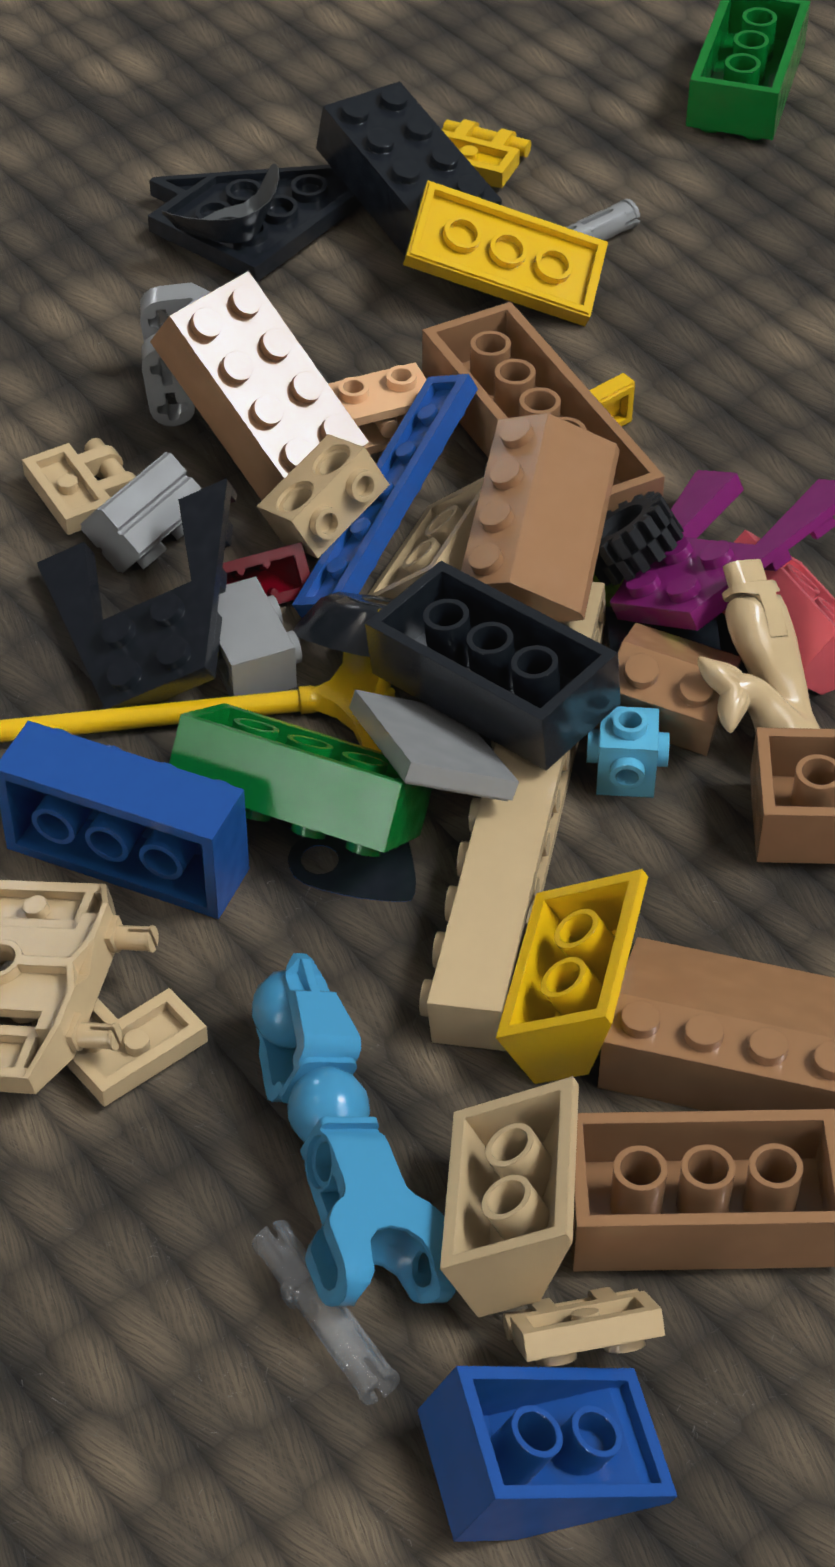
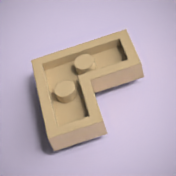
[31,988,208,1107]

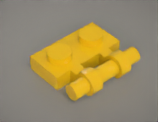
[442,119,531,188]

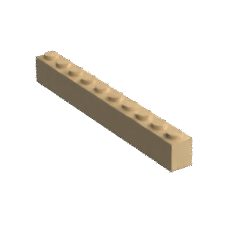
[419,582,606,1051]

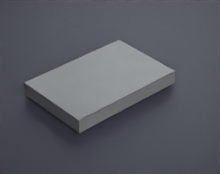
[349,690,519,802]

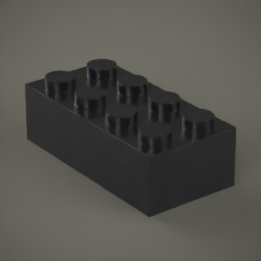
[316,81,502,256]
[365,561,621,771]

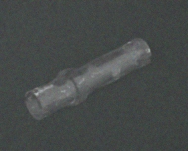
[251,1220,400,1405]

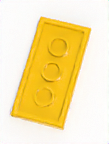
[403,180,608,326]

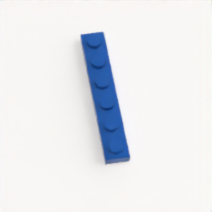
[292,374,478,618]

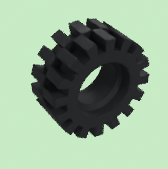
[594,491,684,586]

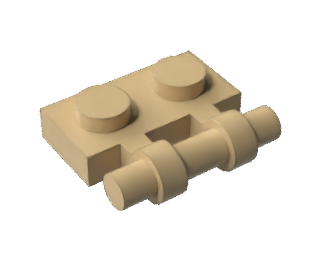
[22,438,136,535]
[503,1287,665,1367]

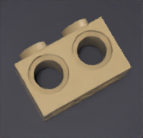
[256,434,390,558]

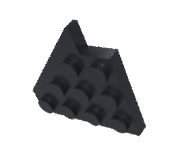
[148,165,362,282]

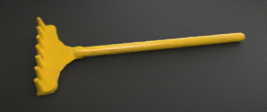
[0,609,395,752]

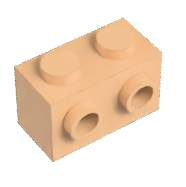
[328,362,426,455]

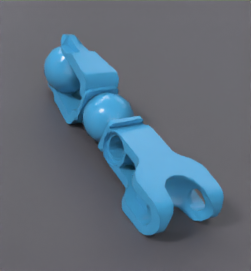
[252,953,456,1307]

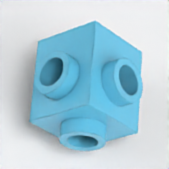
[586,706,670,798]

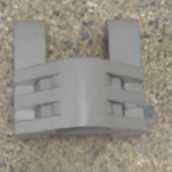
[140,282,210,426]

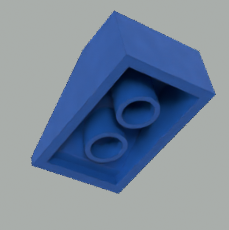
[417,1366,678,1542]

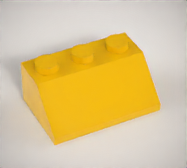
[496,869,648,1084]

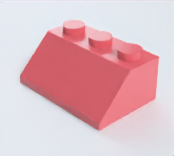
[722,530,835,695]

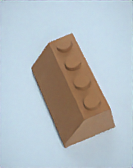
[461,413,620,622]

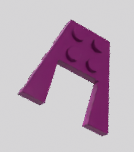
[609,470,835,631]

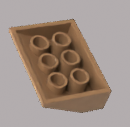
[598,937,835,1111]

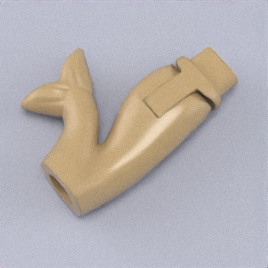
[697,559,820,733]

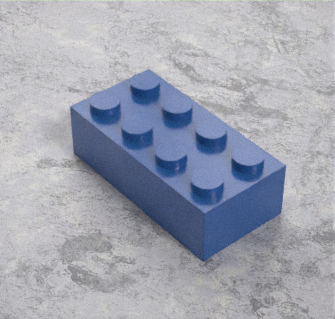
[0,720,250,919]

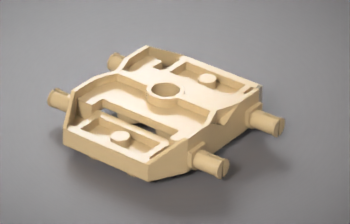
[0,880,159,1094]

